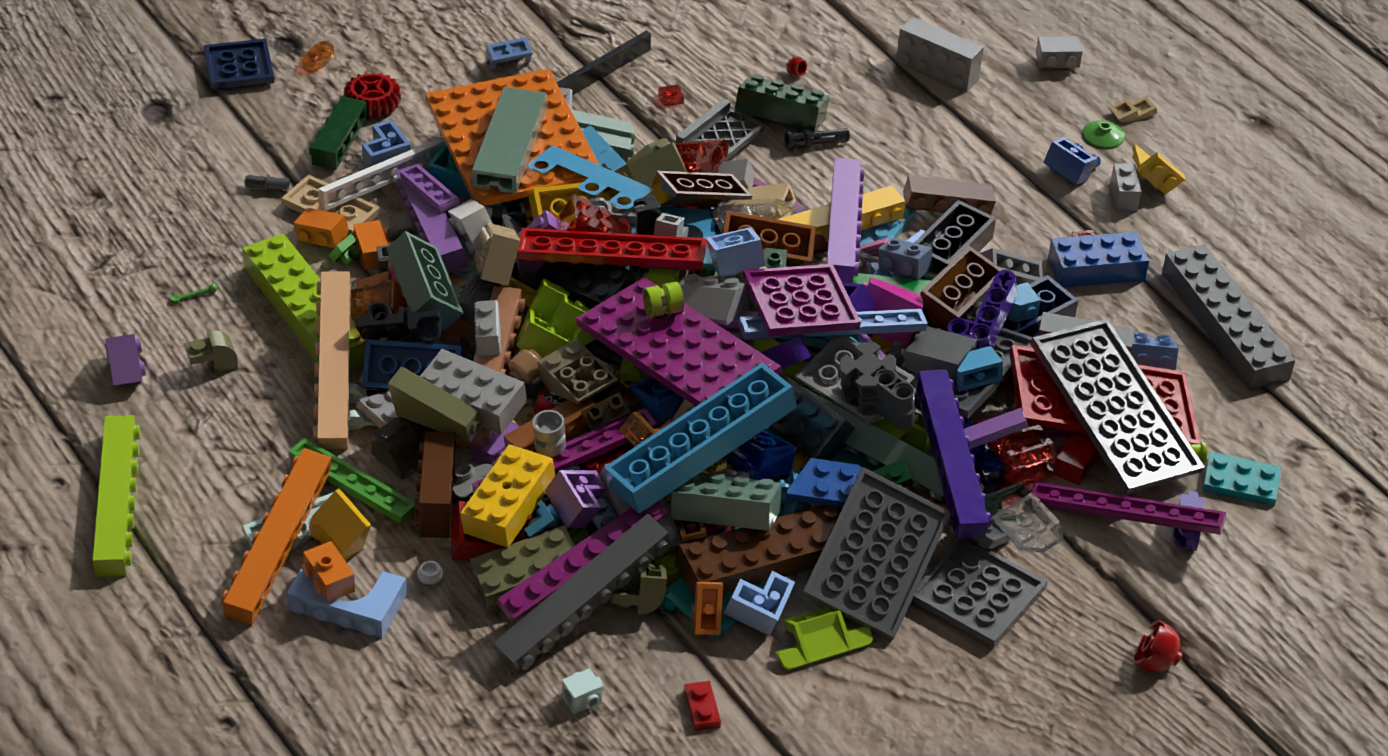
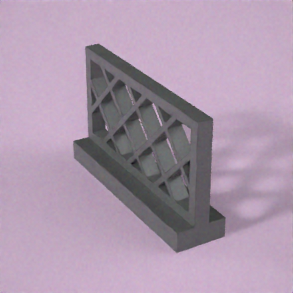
[675,99,765,163]

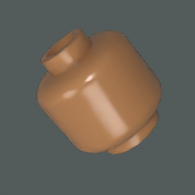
[508,349,542,385]

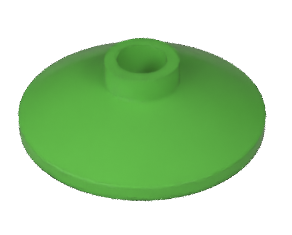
[1083,120,1125,149]

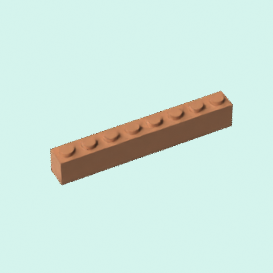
[455,286,526,447]

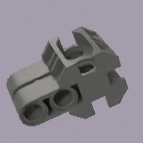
[840,342,915,429]

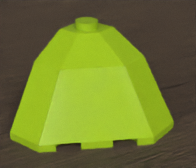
[517,278,595,357]

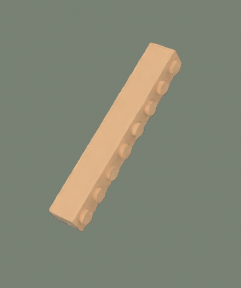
[313,272,351,449]

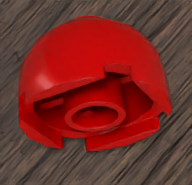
[1134,620,1182,673]

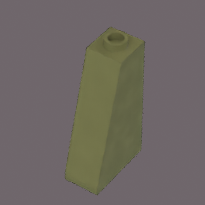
[388,367,483,443]

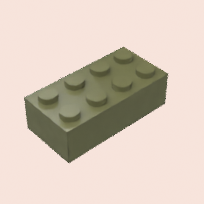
[470,525,575,615]

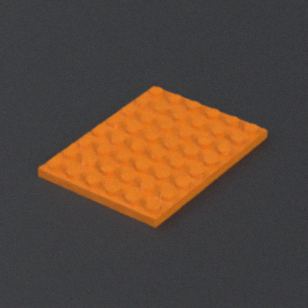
[425,69,599,206]

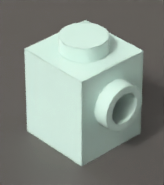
[562,668,604,714]

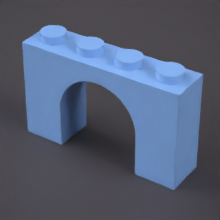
[287,568,407,638]

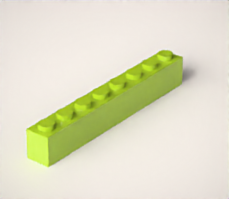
[93,415,141,578]

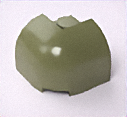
[611,564,667,615]

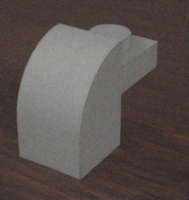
[654,213,688,237]

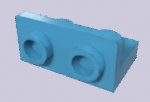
[525,500,564,537]

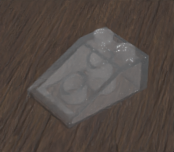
[712,198,796,234]

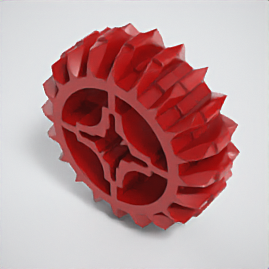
[343,72,401,119]

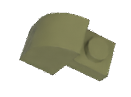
[184,330,238,374]

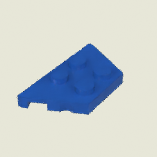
[785,458,861,508]

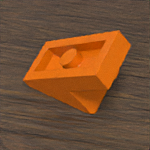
[691,582,723,635]

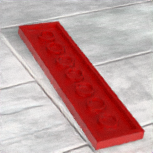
[516,228,707,271]

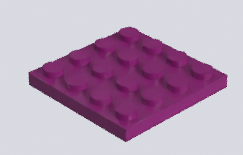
[742,264,861,336]

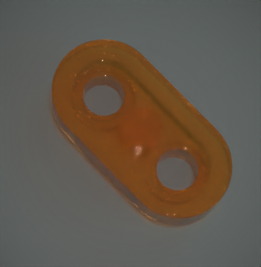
[302,41,335,72]

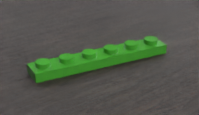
[288,438,417,524]

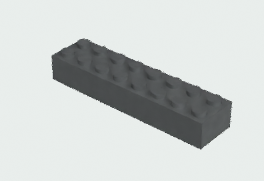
[1162,244,1295,390]

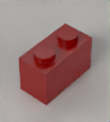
[1052,432,1099,485]

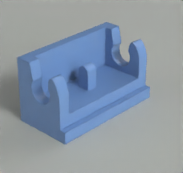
[485,37,533,71]

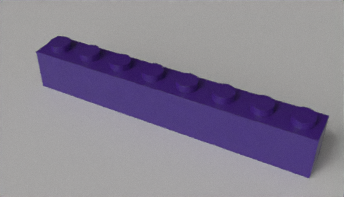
[915,370,991,539]

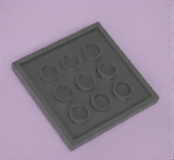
[911,538,1048,648]

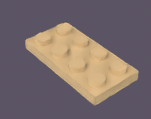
[282,175,380,236]

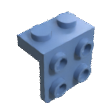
[1131,332,1179,370]

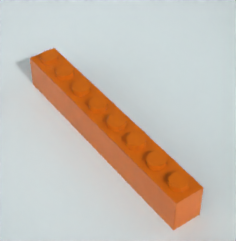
[221,448,331,626]

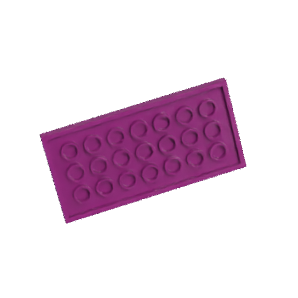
[576,277,781,406]

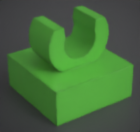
[328,234,360,265]

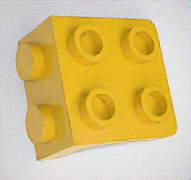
[1132,145,1185,195]

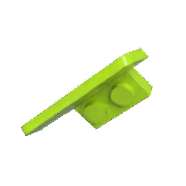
[775,607,873,670]

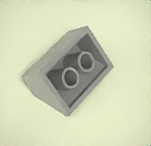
[678,274,751,325]

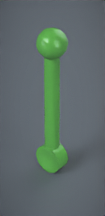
[171,284,218,304]

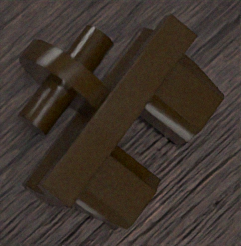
[581,392,631,431]

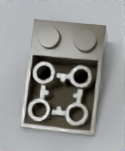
[537,339,618,404]

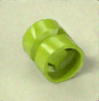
[642,281,684,318]

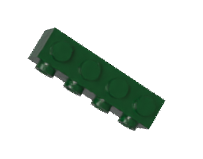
[309,96,367,170]

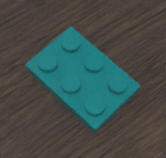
[1203,451,1281,506]

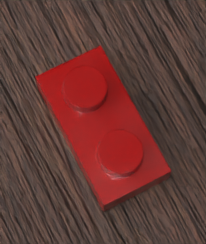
[684,681,721,731]

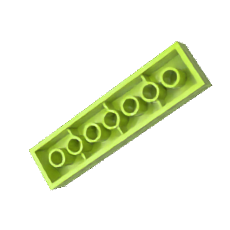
[242,233,366,369]

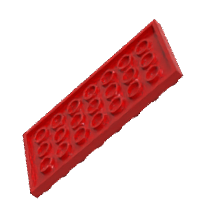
[1009,345,1201,444]

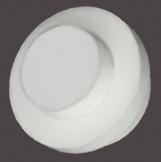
[418,561,443,585]

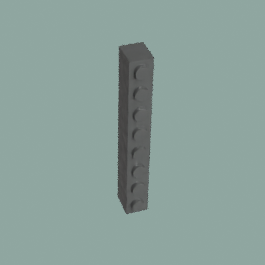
[493,514,670,674]

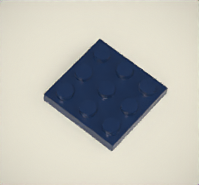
[204,39,275,90]

